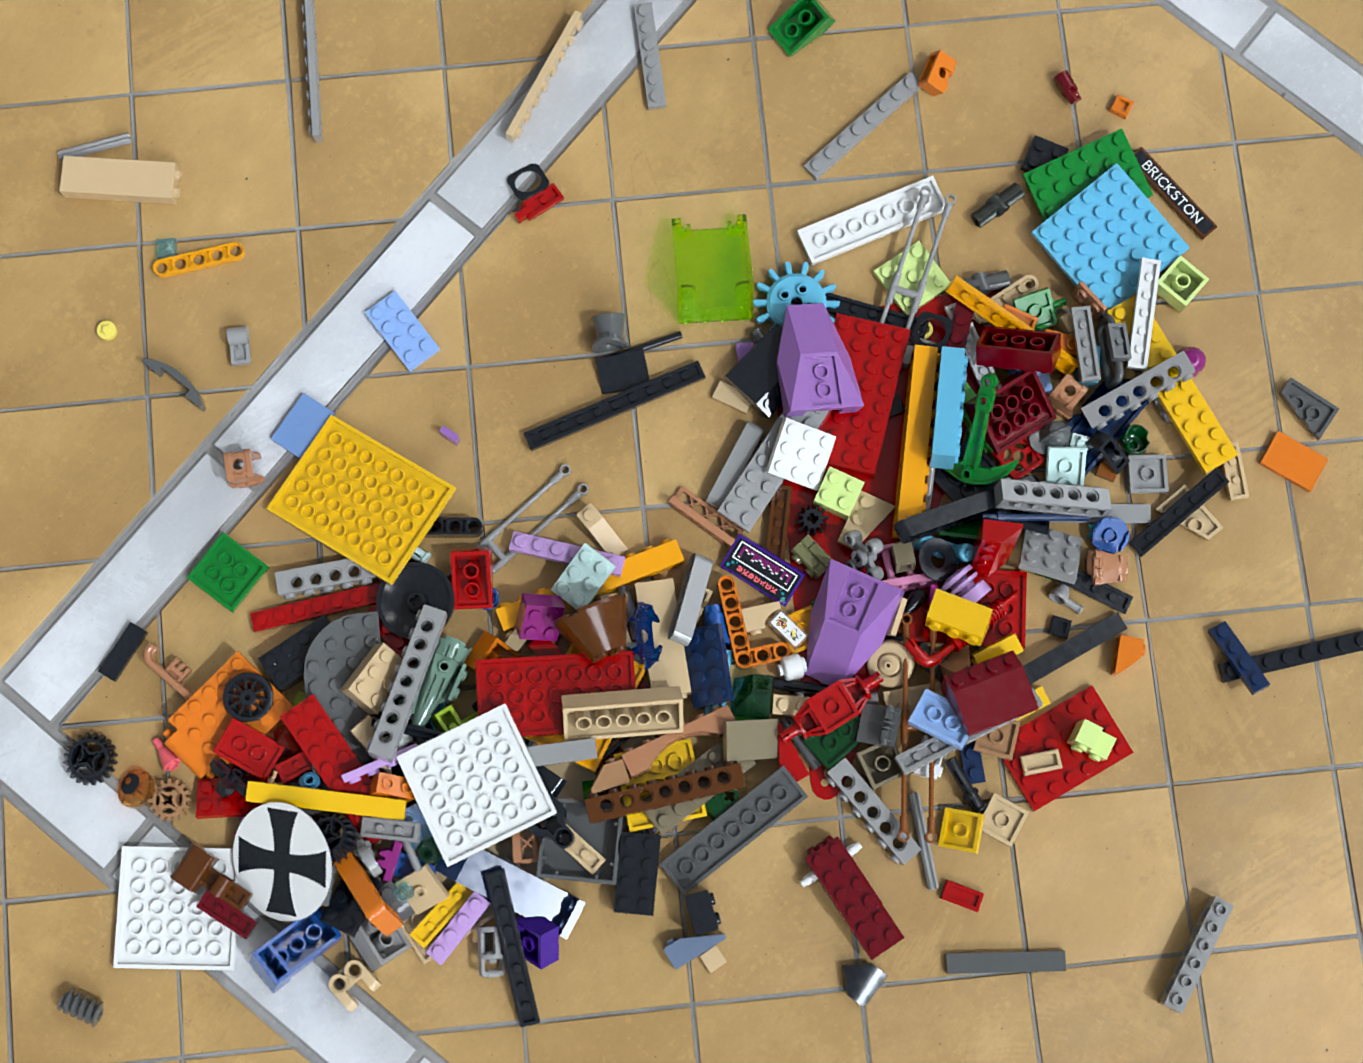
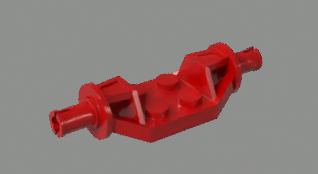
[778,671,884,744]

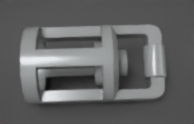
[477,926,505,978]

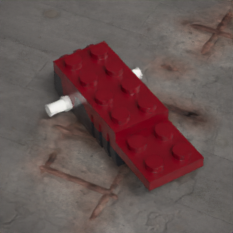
[799,835,905,960]

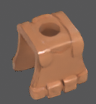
[1046,373,1088,420]
[223,449,265,488]
[1085,550,1128,585]

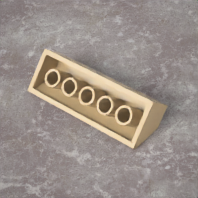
[561,686,683,742]

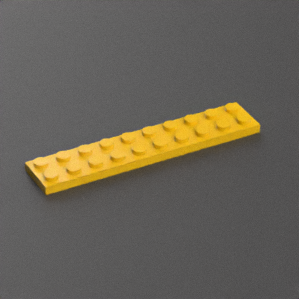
[1105,295,1239,474]

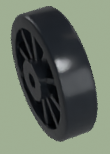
[223,672,274,722]

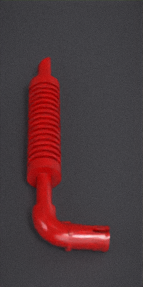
[903,589,1018,667]

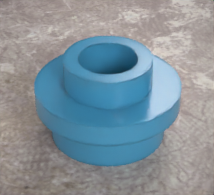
[300,772,320,789]

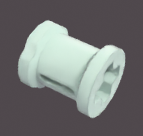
[411,547,432,563]

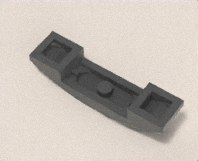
[142,358,206,412]

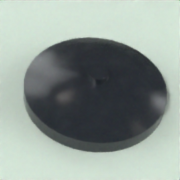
[376,562,455,640]

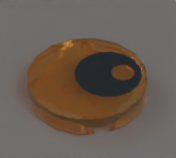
[118,769,155,809]

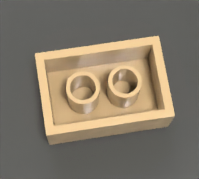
[340,643,412,715]

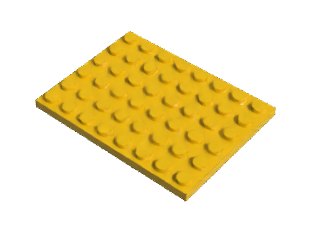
[266,415,456,585]

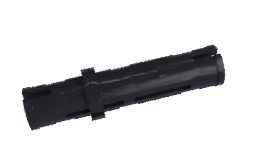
[772,677,828,695]

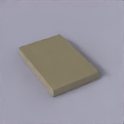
[723,718,778,761]

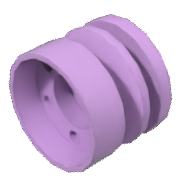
[940,564,991,603]

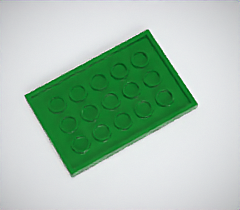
[1021,128,1153,222]

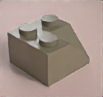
[854,744,902,790]

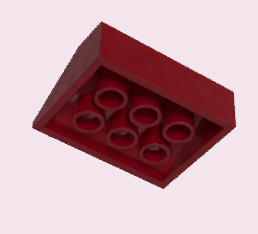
[963,370,1057,455]
[940,650,1039,737]

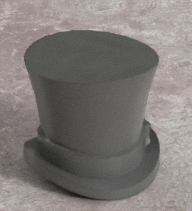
[591,313,629,353]

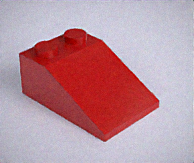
[450,547,493,610]

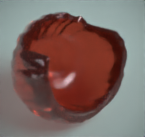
[273,725,301,757]

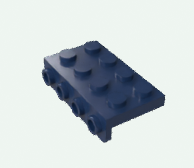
[684,623,734,708]

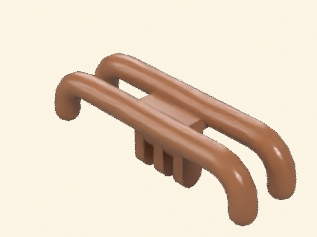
[143,643,194,700]

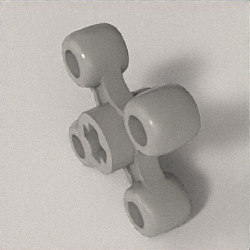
[844,530,884,580]

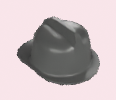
[1029,421,1072,455]

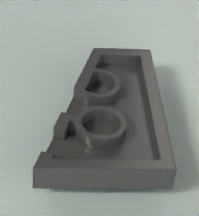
[1279,378,1339,441]

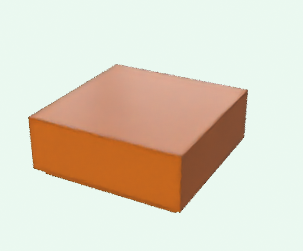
[1109,94,1134,119]

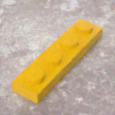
[409,883,474,948]

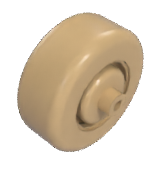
[867,639,915,687]

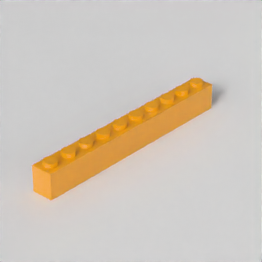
[495,538,684,633]

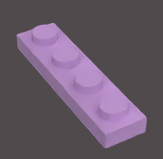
[341,743,418,785]
[426,891,491,965]

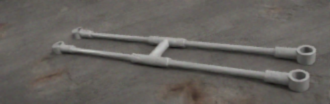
[879,186,956,329]
[445,464,589,578]

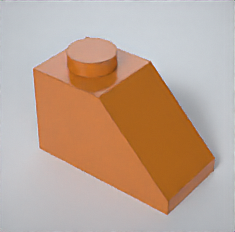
[1111,635,1146,676]

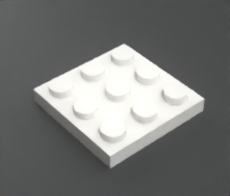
[765,418,836,491]

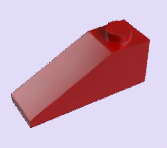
[778,723,810,782]

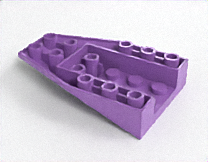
[776,303,864,417]
[805,559,905,685]

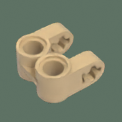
[329,959,382,1013]

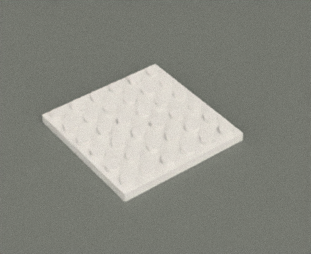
[396,704,557,867]
[113,846,239,970]

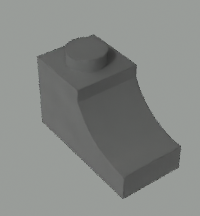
[379,880,415,922]

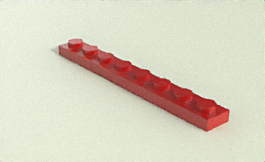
[250,582,381,633]

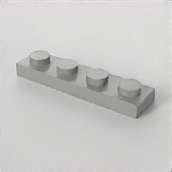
[1070,306,1101,383]

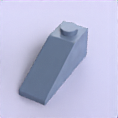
[663,934,727,970]

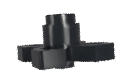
[209,758,249,797]

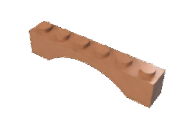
[621,705,735,780]

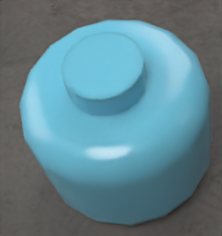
[954,543,974,562]

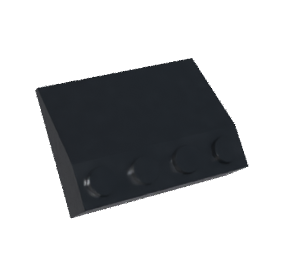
[725,323,782,418]

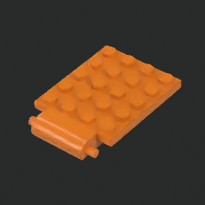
[163,651,294,779]

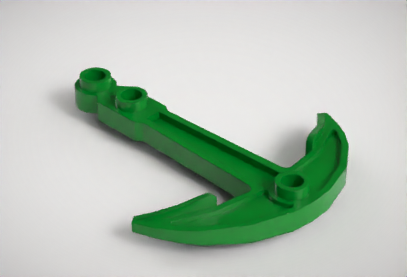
[932,373,1019,485]

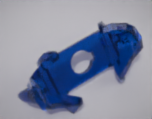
[629,602,663,670]

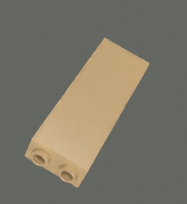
[59,156,182,204]
[634,578,691,699]

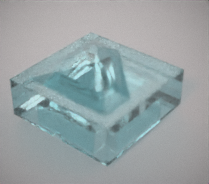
[156,238,177,259]

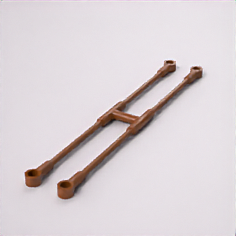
[897,613,938,843]

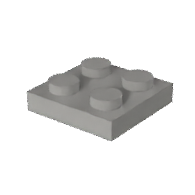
[1127,454,1169,494]

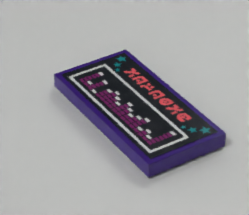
[720,533,805,607]

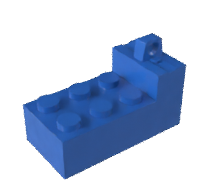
[249,907,342,994]

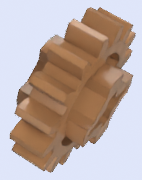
[148,779,193,822]

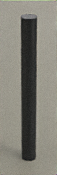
[611,331,683,356]

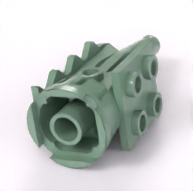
[390,635,472,727]

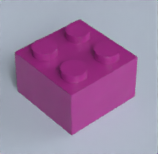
[515,593,565,641]

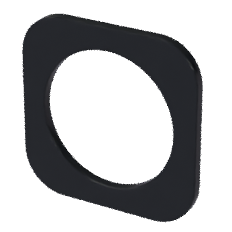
[507,163,549,200]
[911,312,953,352]

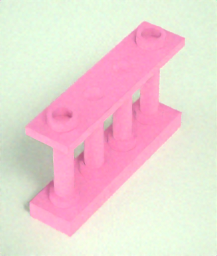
[877,543,942,592]

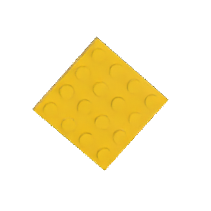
[614,738,707,832]

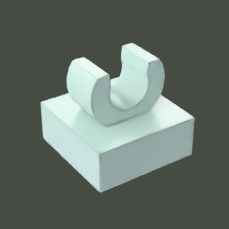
[1068,433,1090,455]

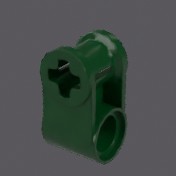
[705,790,739,821]

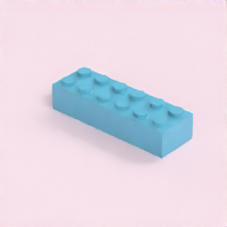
[930,346,968,470]

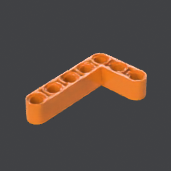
[717,575,790,670]
[334,853,404,937]

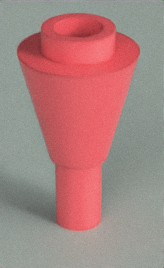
[152,737,181,771]

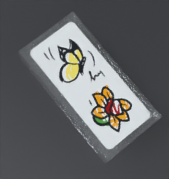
[768,609,809,650]

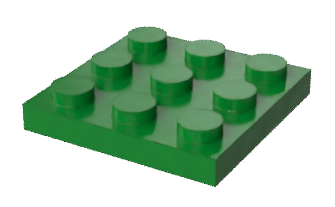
[187,532,270,613]

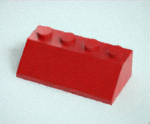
[969,519,1023,577]

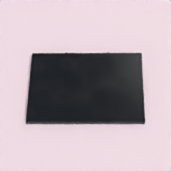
[595,349,650,394]

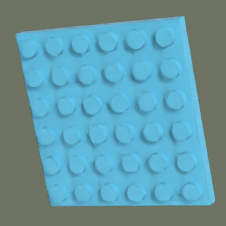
[1031,163,1190,317]

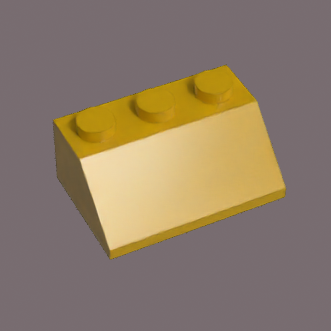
[925,588,993,646]

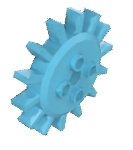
[753,261,840,330]

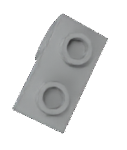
[227,326,252,366]

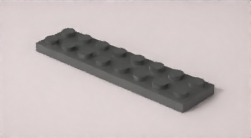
[660,765,808,895]

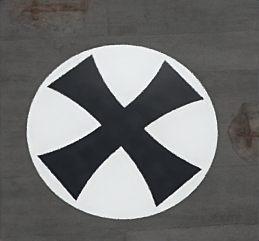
[233,802,332,922]

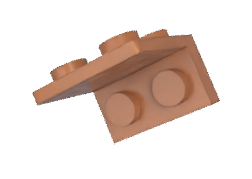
[1071,281,1107,321]

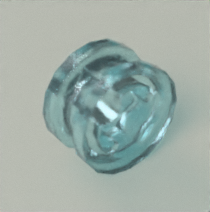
[394,882,414,903]

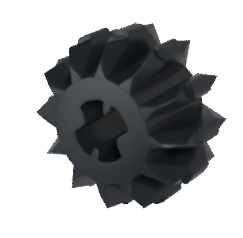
[796,504,828,537]

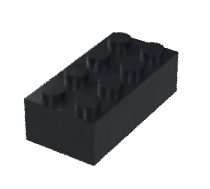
[258,615,331,693]
[613,831,661,916]

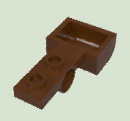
[169,842,253,911]

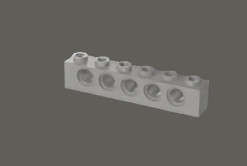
[1081,351,1196,430]
[994,478,1112,518]
[275,559,383,600]
[825,758,922,865]
[1158,896,1234,1014]

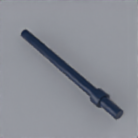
[980,511,1090,521]

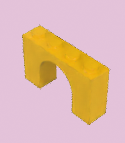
[970,633,1051,721]

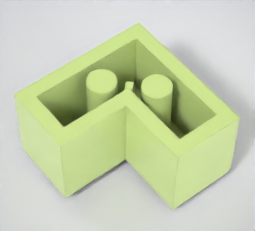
[1067,719,1116,762]

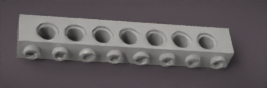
[366,604,447,763]

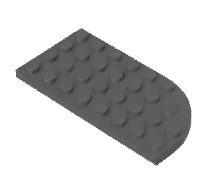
[303,611,387,776]

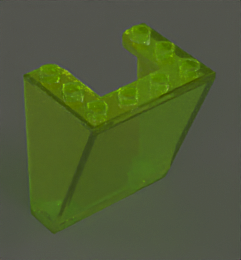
[671,214,754,324]

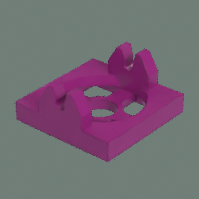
[375,840,403,882]

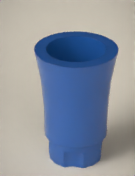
[703,604,731,646]

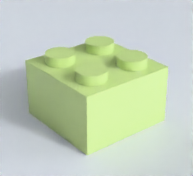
[1157,255,1209,312]
[812,467,865,521]

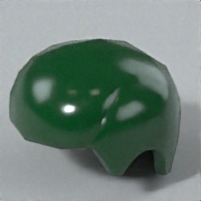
[1121,424,1150,455]

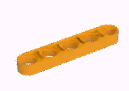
[153,242,245,278]

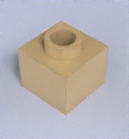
[505,628,529,654]

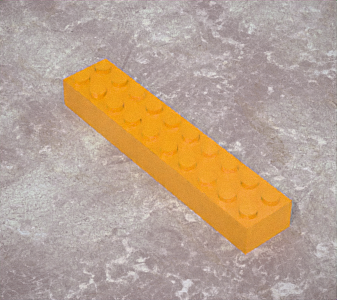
[892,345,940,539]

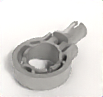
[353,830,383,878]

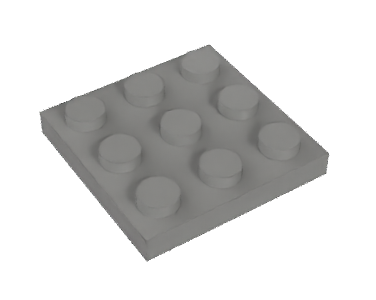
[1018,529,1082,584]

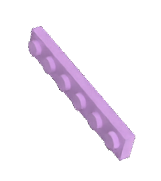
[509,531,626,577]

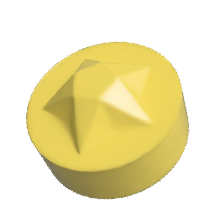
[97,321,118,341]

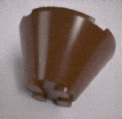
[553,593,628,664]

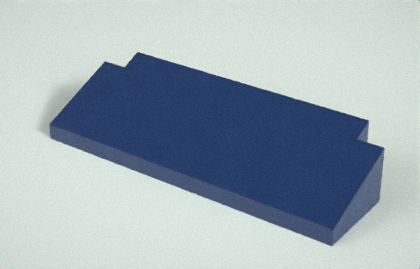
[1066,379,1149,476]

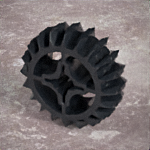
[63,732,118,786]
[313,812,358,866]

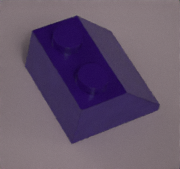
[516,917,559,970]

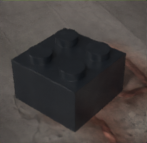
[684,890,721,936]

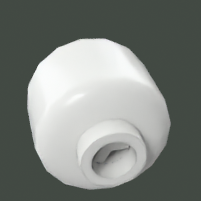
[777,654,807,681]

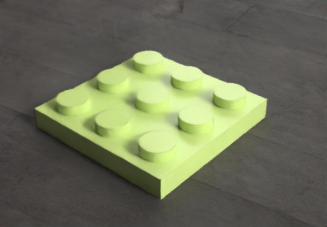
[873,241,950,315]

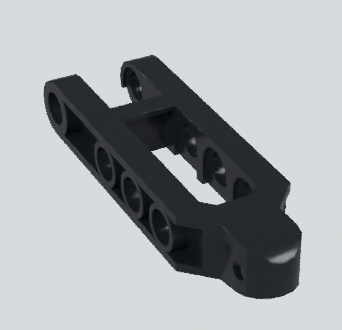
[528,788,575,849]

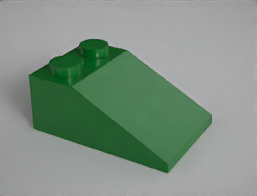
[767,0,836,57]

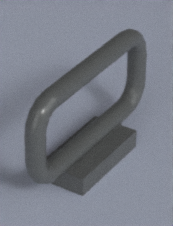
[1096,314,1132,390]

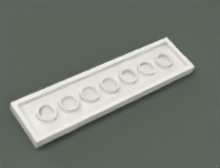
[797,176,945,265]

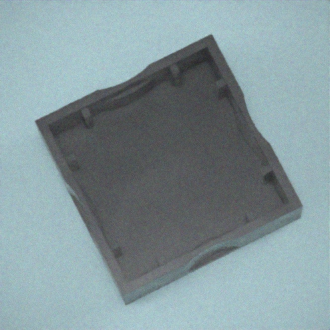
[536,798,624,885]

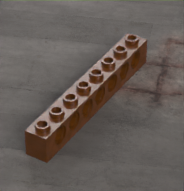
[585,761,746,825]

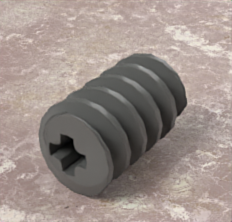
[57,988,104,1027]

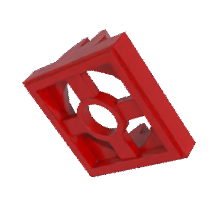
[991,437,1045,480]

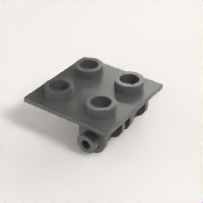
[856,703,902,748]

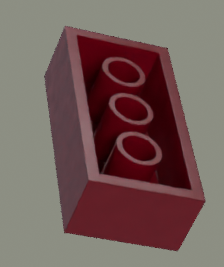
[976,326,1061,374]

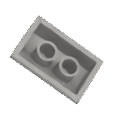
[349,917,412,973]

